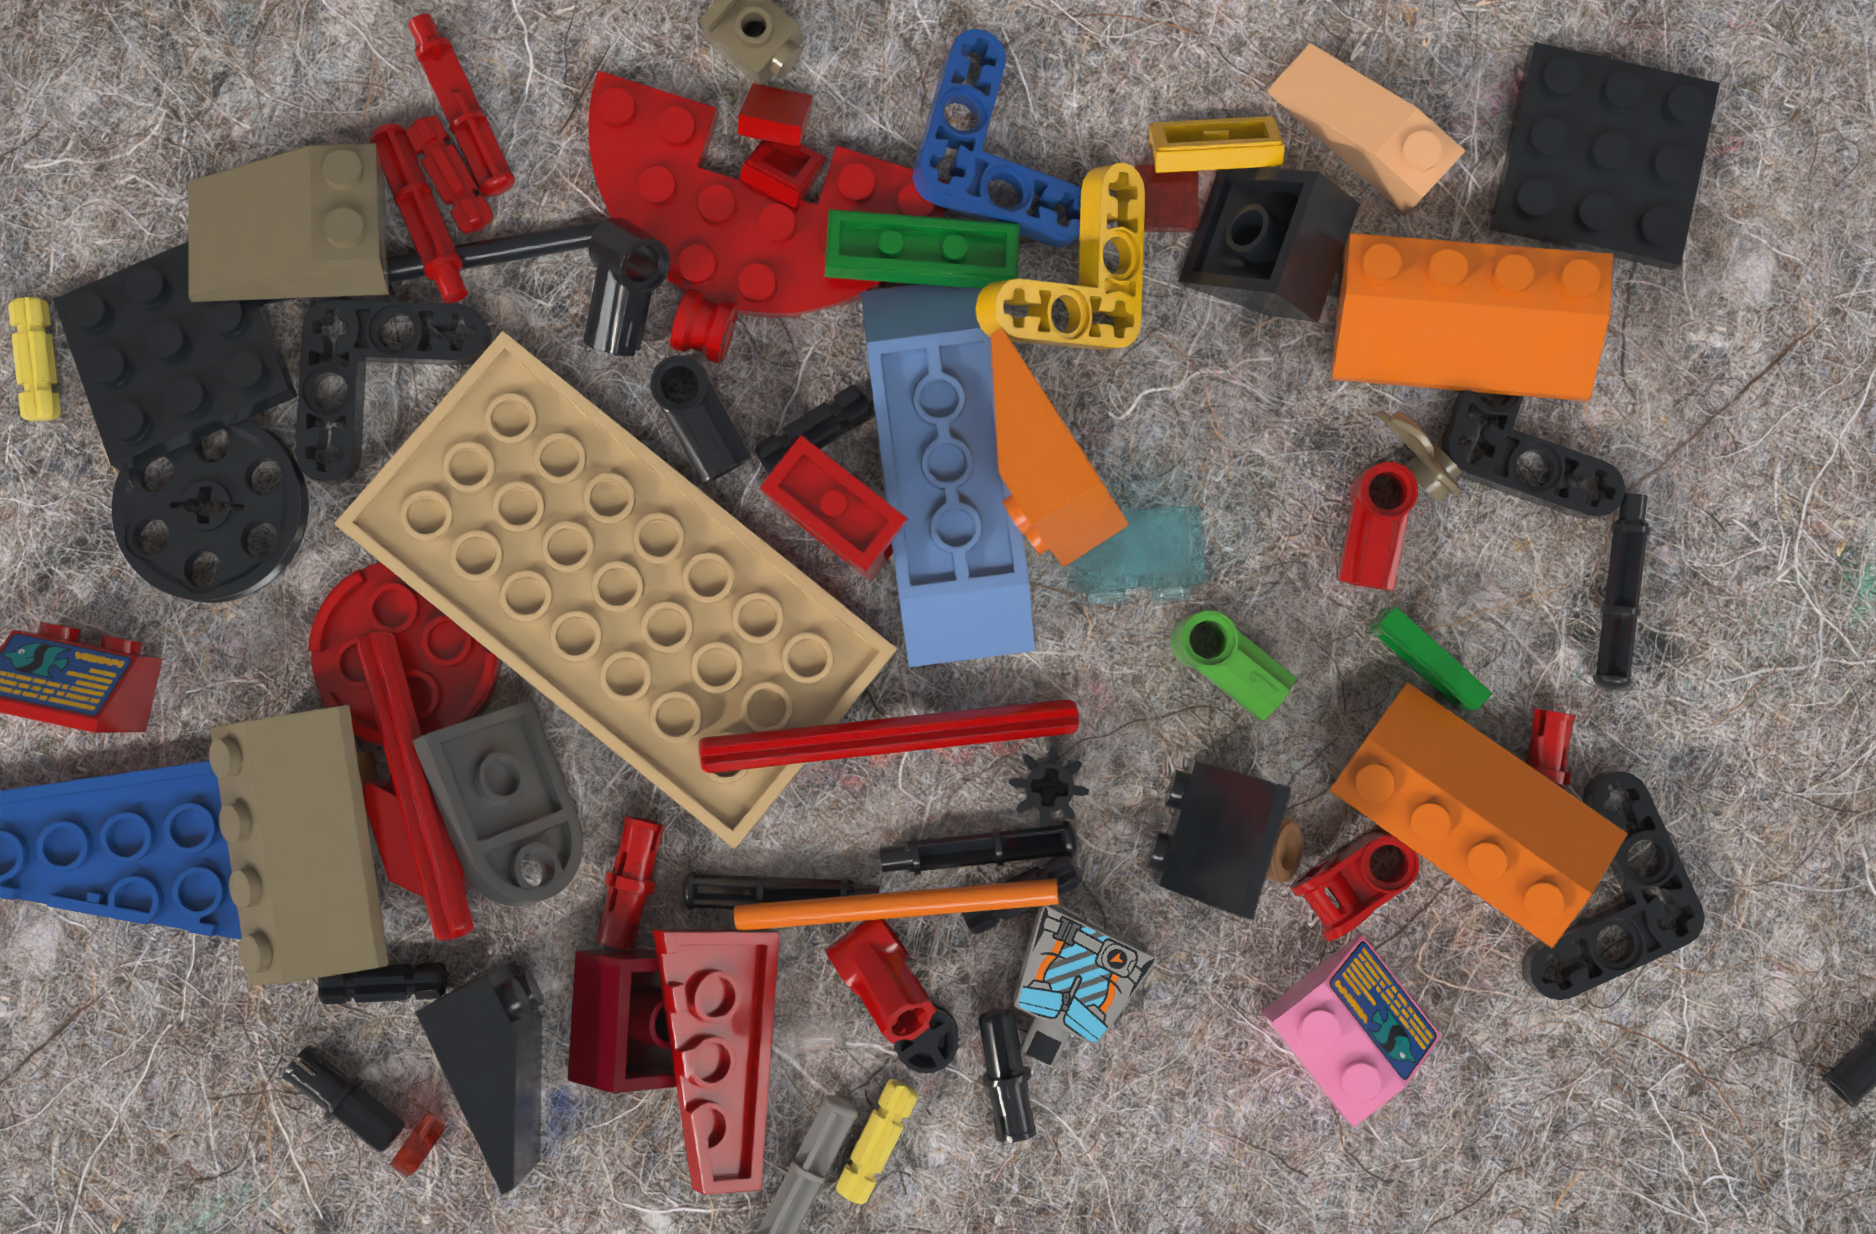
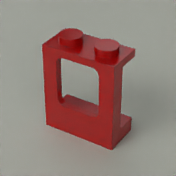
[759,435,908,582]

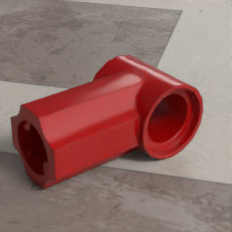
[1337,462,1418,591]
[825,919,936,1044]

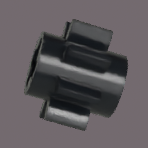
[1008,746,1089,827]

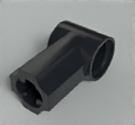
[583,217,671,356]
[650,355,752,485]

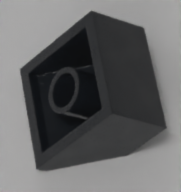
[1178,167,1360,322]

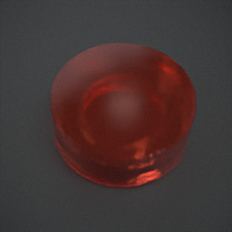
[388,1110,447,1178]

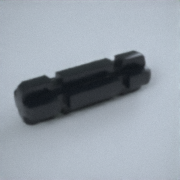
[755,385,873,474]
[962,853,1082,934]
[318,962,448,1005]

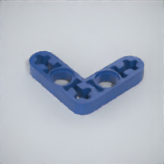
[912,29,1081,248]

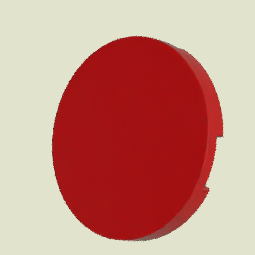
[308,562,502,745]

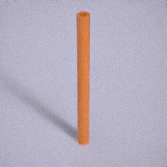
[734,878,1059,931]

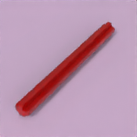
[698,699,1079,773]

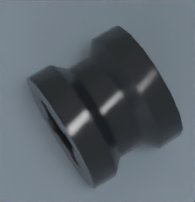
[895,1002,958,1073]

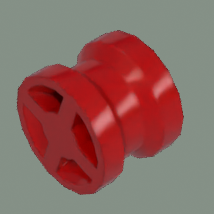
[670,288,738,364]

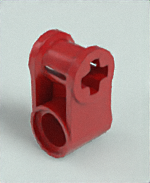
[1290,830,1419,941]

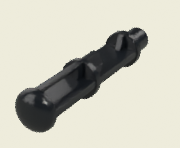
[1593,493,1651,690]
[880,820,1078,876]
[682,872,880,910]

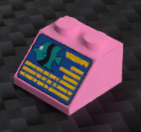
[1260,934,1442,1128]

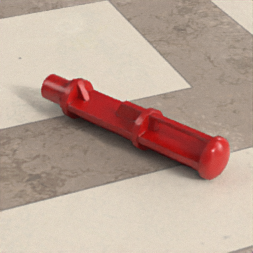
[408,13,515,197]
[369,123,468,303]

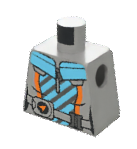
[1013,905,1157,1066]

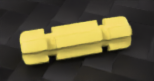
[8,297,61,422]
[836,1079,918,1205]

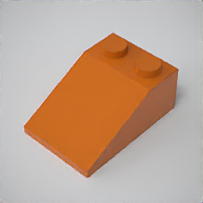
[990,327,1129,567]

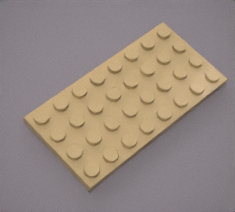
[334,331,897,850]

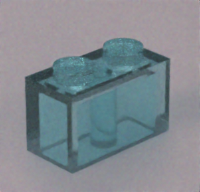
[1071,506,1206,606]

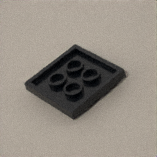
[1489,42,1720,270]
[53,241,298,472]

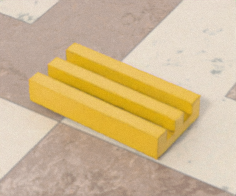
[1149,116,1284,173]

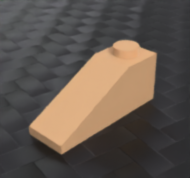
[1267,43,1465,216]

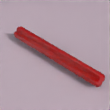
[357,630,474,940]

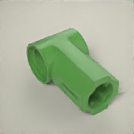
[1170,610,1297,721]

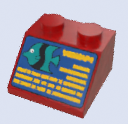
[0,621,163,733]

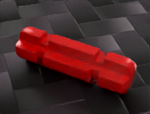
[406,115,493,234]

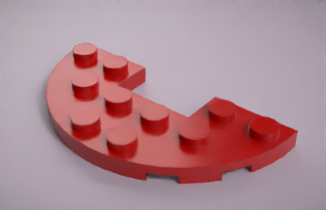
[588,70,950,318]

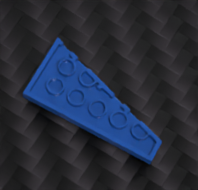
[0,761,242,940]

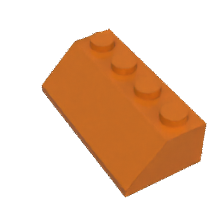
[1331,233,1613,402]
[1329,682,1628,948]

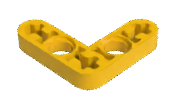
[975,162,1145,350]

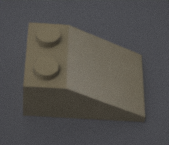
[188,143,389,302]

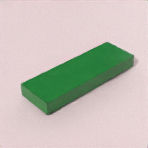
[825,209,1020,289]

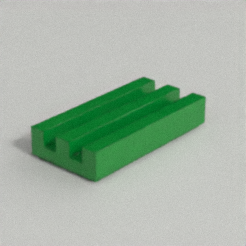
[1368,606,1493,710]

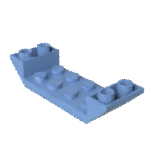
[861,284,1035,667]

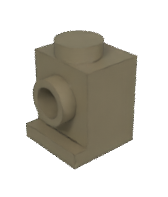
[699,0,803,85]

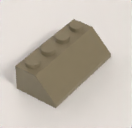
[209,705,389,985]

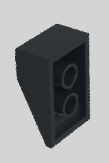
[1147,760,1292,921]
[415,961,543,1195]

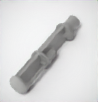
[756,1095,858,1234]

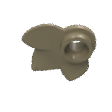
[1376,411,1463,503]

